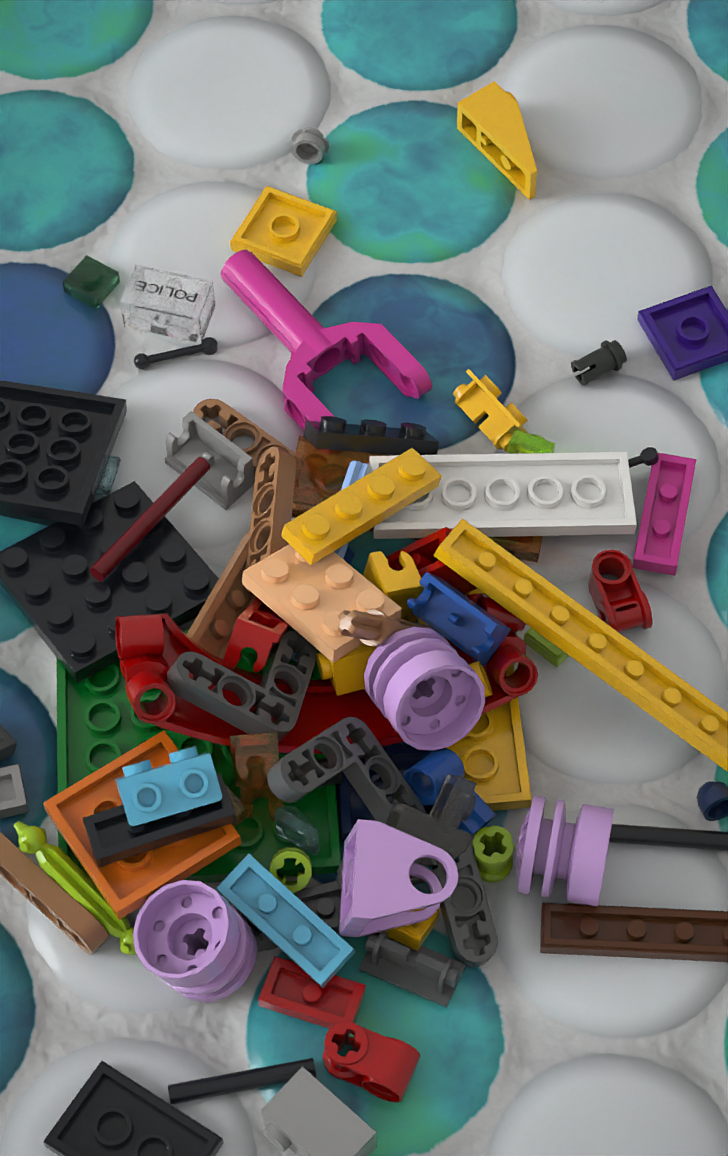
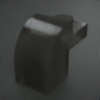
[385,774,476,865]

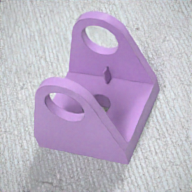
[339,819,458,937]

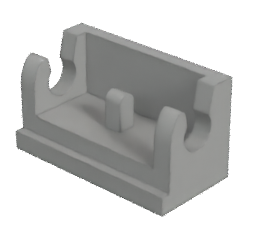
[165,411,255,510]

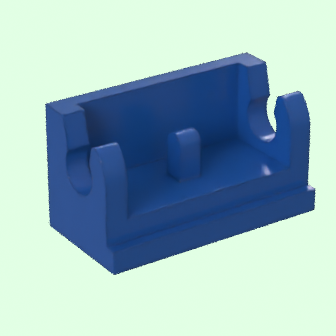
[407,572,511,666]

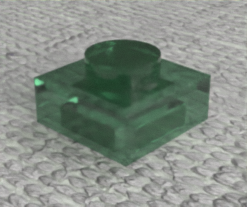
[62,255,120,309]

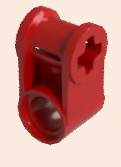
[588,549,653,632]
[323,1021,420,1103]

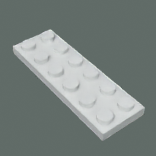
[369,452,637,539]

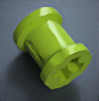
[472,825,514,882]

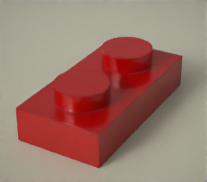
[258,956,366,1035]

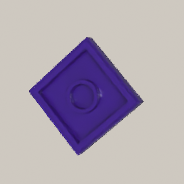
[637,285,728,381]

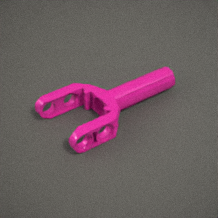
[220,250,432,457]

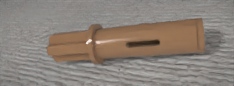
[337,609,434,647]

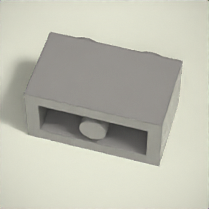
[261,1066,377,1156]

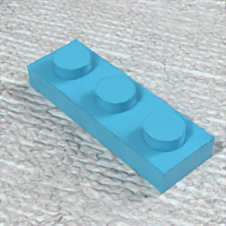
[216,853,355,988]

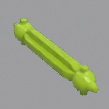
[13,821,137,955]

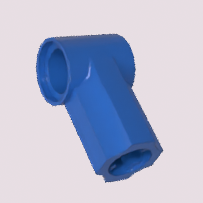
[403,747,496,840]

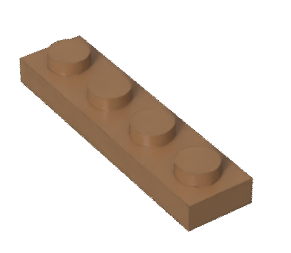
[186,531,256,660]

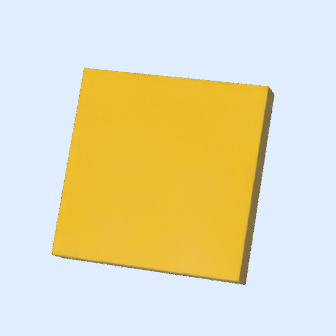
[230,185,337,277]

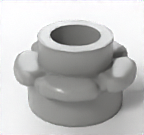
[292,128,329,164]

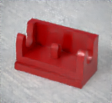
[221,597,291,672]

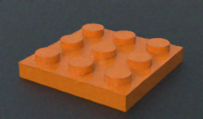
[43,730,241,920]

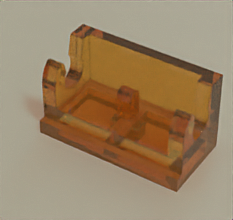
[229,732,285,821]

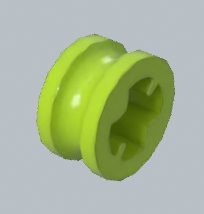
[270,847,312,893]

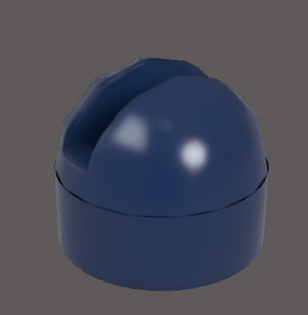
[696,781,728,821]

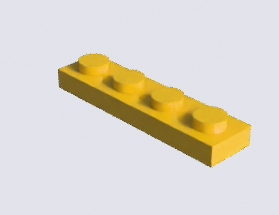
[281,448,442,565]

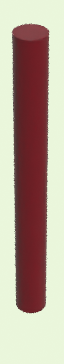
[90,457,210,581]

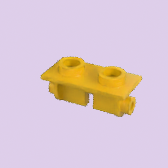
[453,369,532,452]

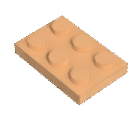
[242,544,402,663]

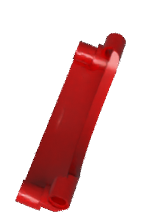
[115,593,538,754]

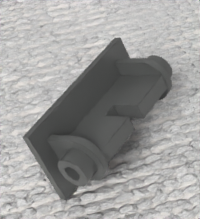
[359,931,466,1008]

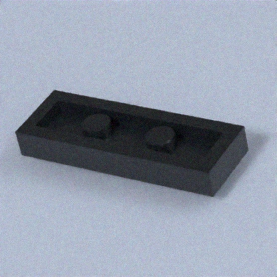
[303,416,439,455]
[82,773,237,868]

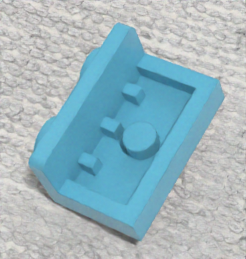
[115,746,222,826]

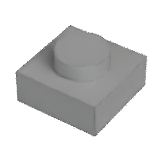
[0,764,29,819]

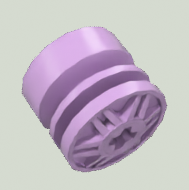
[364,627,485,751]
[515,795,614,907]
[133,880,258,1003]

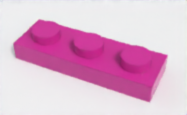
[632,452,696,576]

